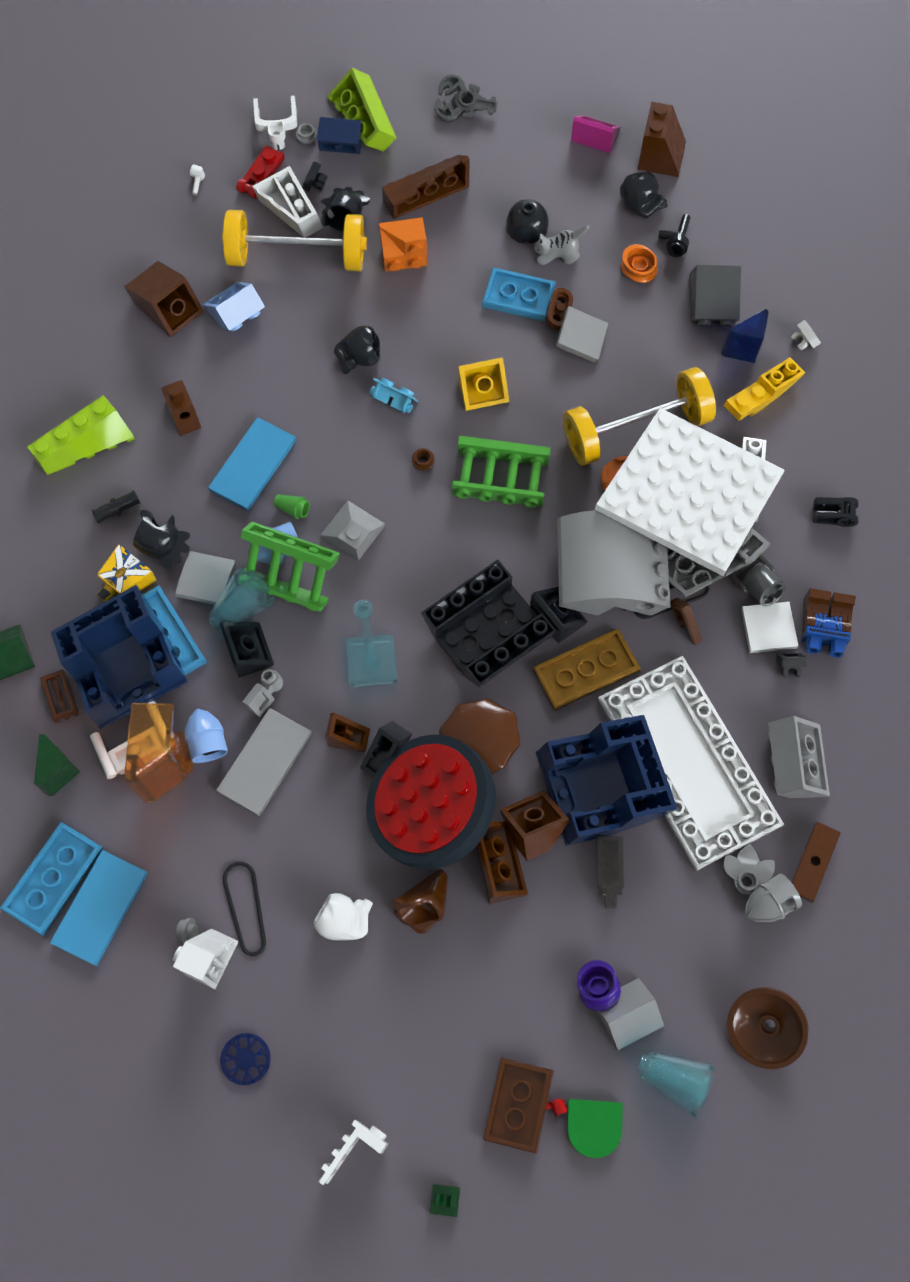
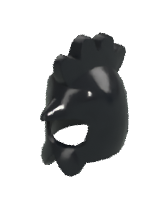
[321,187,370,231]
[133,510,190,569]

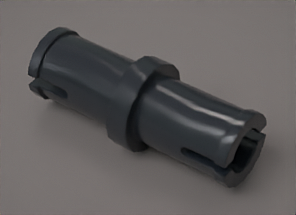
[91,490,140,523]

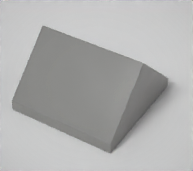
[597,978,664,1051]

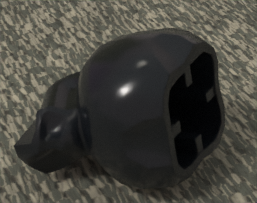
[620,172,668,219]
[334,325,380,374]

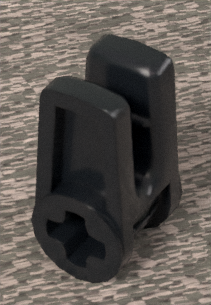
[813,497,858,527]

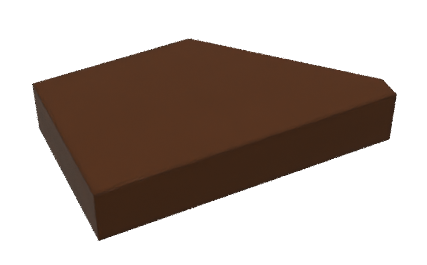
[670,597,702,645]

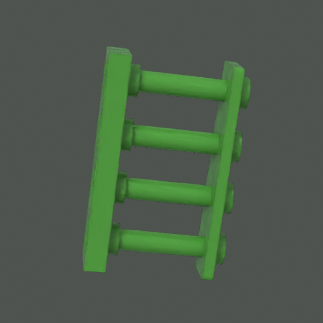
[451,436,551,508]
[234,522,340,611]

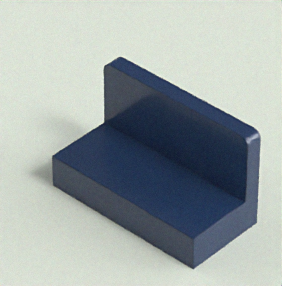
[317,117,362,154]

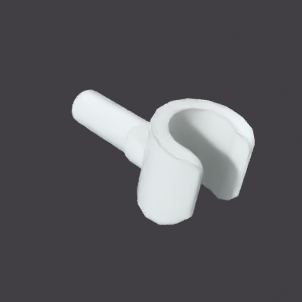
[190,164,205,196]

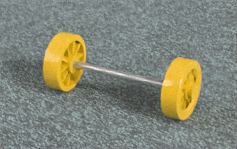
[222,210,367,271]
[563,367,716,466]

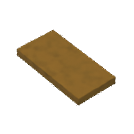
[533,628,641,711]

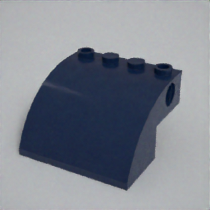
[51,585,188,730]
[535,715,678,846]

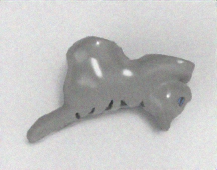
[534,225,589,265]

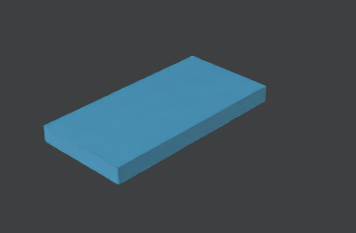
[208,417,297,511]
[143,585,207,675]
[0,822,104,936]
[50,850,148,966]

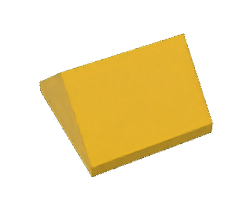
[458,357,510,411]

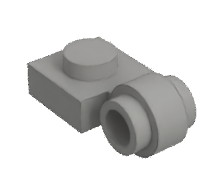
[242,669,283,718]

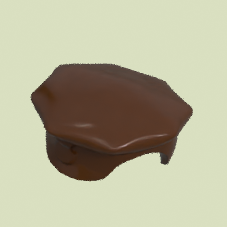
[439,698,520,774]

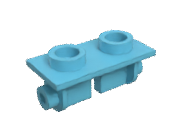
[370,377,418,413]

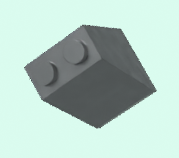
[689,265,741,327]

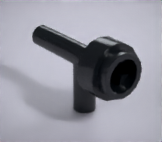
[659,214,691,257]

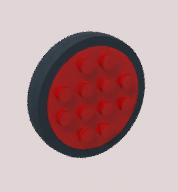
[366,735,496,869]

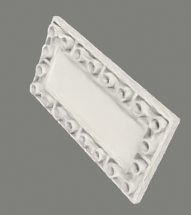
[598,656,784,871]

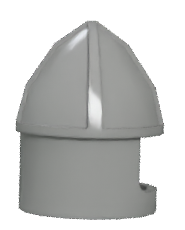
[746,873,802,923]

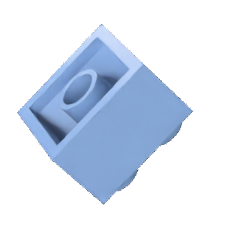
[203,281,265,331]

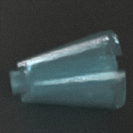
[209,567,274,630]
[638,1052,717,1118]

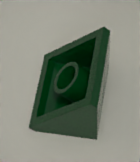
[0,624,35,680]
[34,734,80,796]

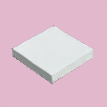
[741,602,798,654]

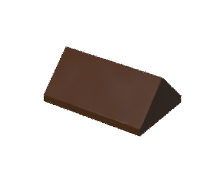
[476,821,528,904]

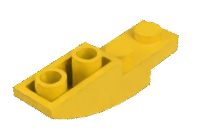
[723,358,805,421]

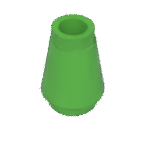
[274,494,310,519]

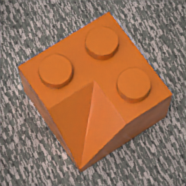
[379,217,427,272]

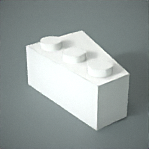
[252,166,323,238]
[173,929,239,989]

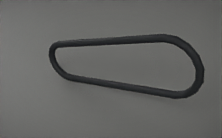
[223,862,266,956]

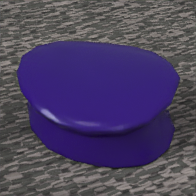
[577,960,621,1012]

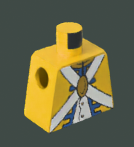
[96,544,156,602]

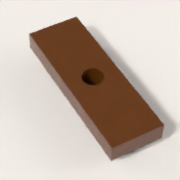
[791,822,841,902]

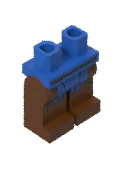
[801,588,856,658]

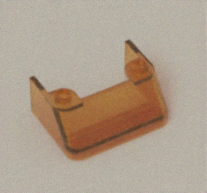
[125,703,193,802]

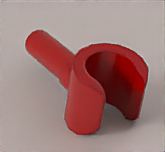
[546,1098,568,1116]

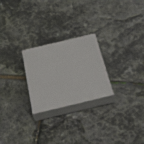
[556,306,608,363]

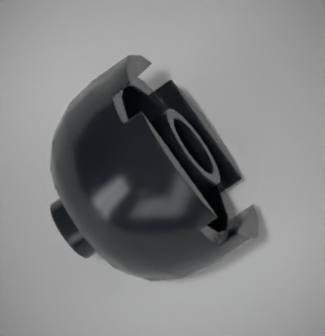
[506,199,549,244]

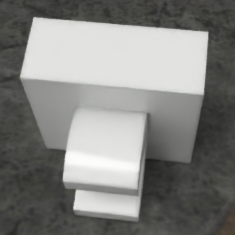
[791,320,821,350]

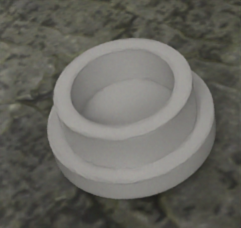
[296,123,317,144]
[176,918,199,943]

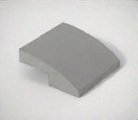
[175,551,236,606]

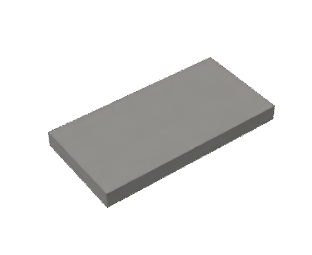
[216,708,312,817]

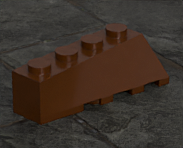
[382,155,470,219]

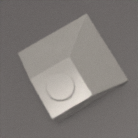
[320,500,385,561]

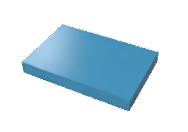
[482,267,556,322]

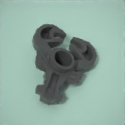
[435,74,498,123]

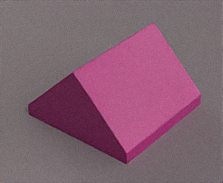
[571,115,621,153]

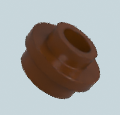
[412,448,435,471]

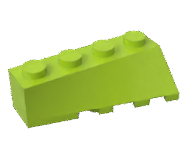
[327,68,396,152]
[27,395,135,475]

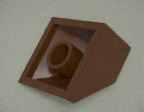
[500,790,569,861]

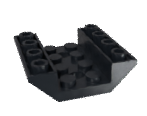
[421,560,557,687]

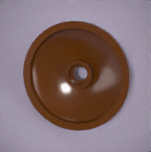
[727,987,809,1069]

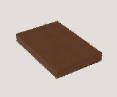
[483,1058,554,1154]

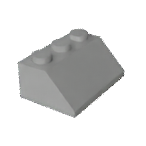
[768,716,830,798]

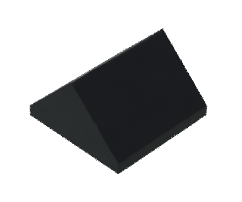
[530,587,588,643]
[220,621,274,678]

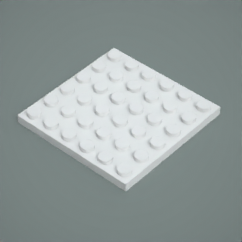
[595,408,785,576]

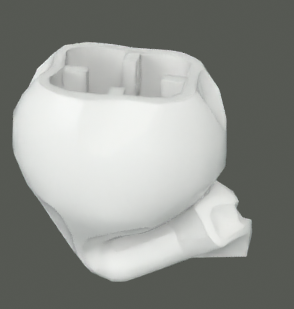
[314,893,373,941]

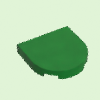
[567,1099,623,1158]

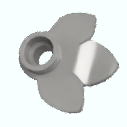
[724,844,775,895]

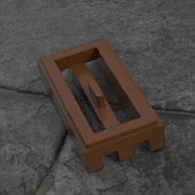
[40,669,79,723]

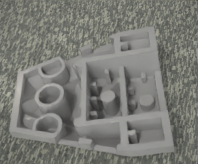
[667,528,770,597]

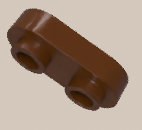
[545,288,573,330]

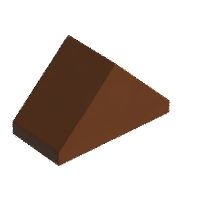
[325,712,370,752]

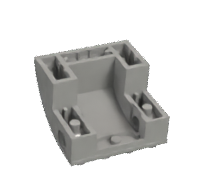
[557,510,670,616]

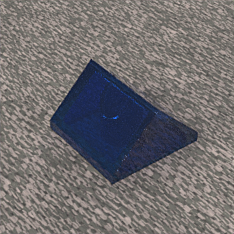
[721,309,769,363]

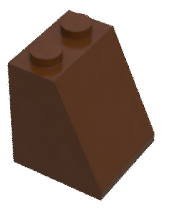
[637,101,686,177]
[125,261,204,337]

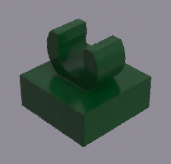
[430,1184,460,1217]

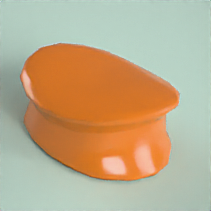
[621,244,658,283]

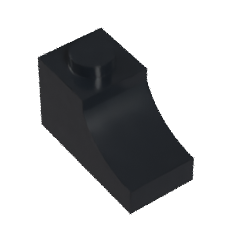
[360,721,412,777]

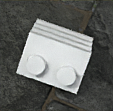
[319,1120,388,1185]

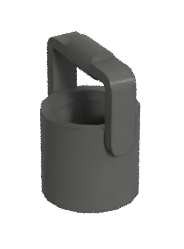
[731,555,786,606]

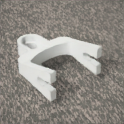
[253,96,297,150]

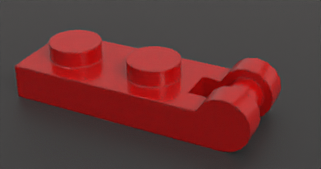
[236,146,285,199]

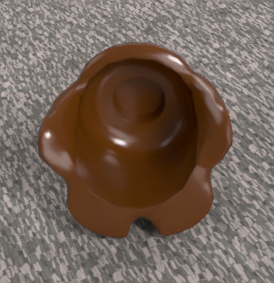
[391,869,448,934]

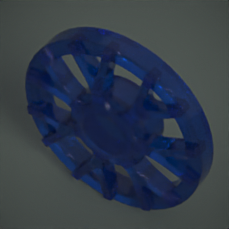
[220,1033,271,1085]

